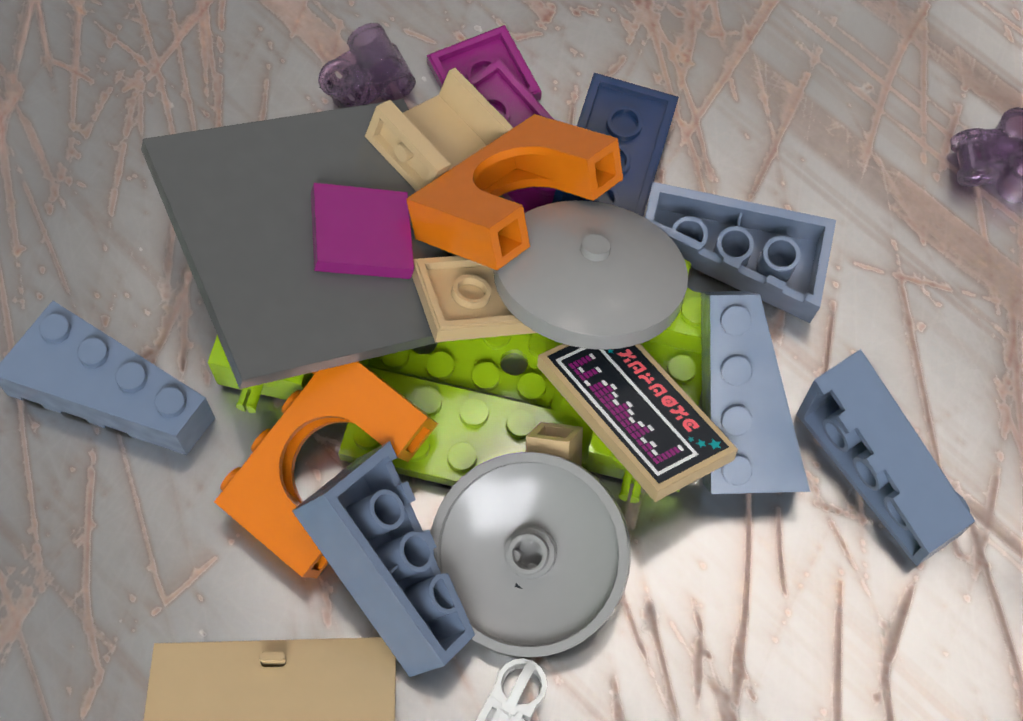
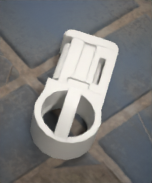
[476,658,547,721]

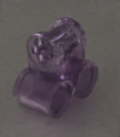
[318,23,416,109]
[950,107,1023,203]

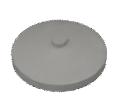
[494,200,688,350]
[430,452,631,657]

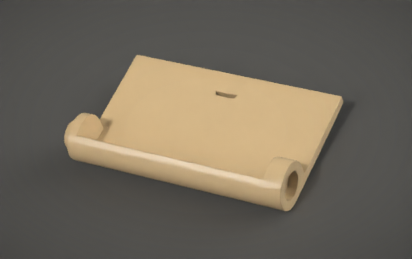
[143,637,396,721]

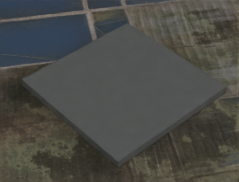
[141,99,458,389]

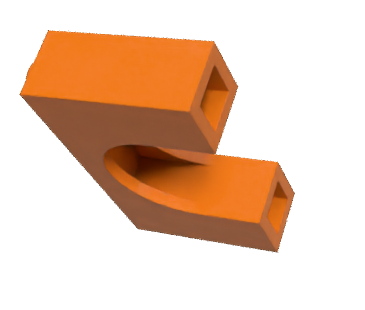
[406,114,623,270]
[214,361,438,579]

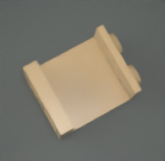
[365,68,513,192]

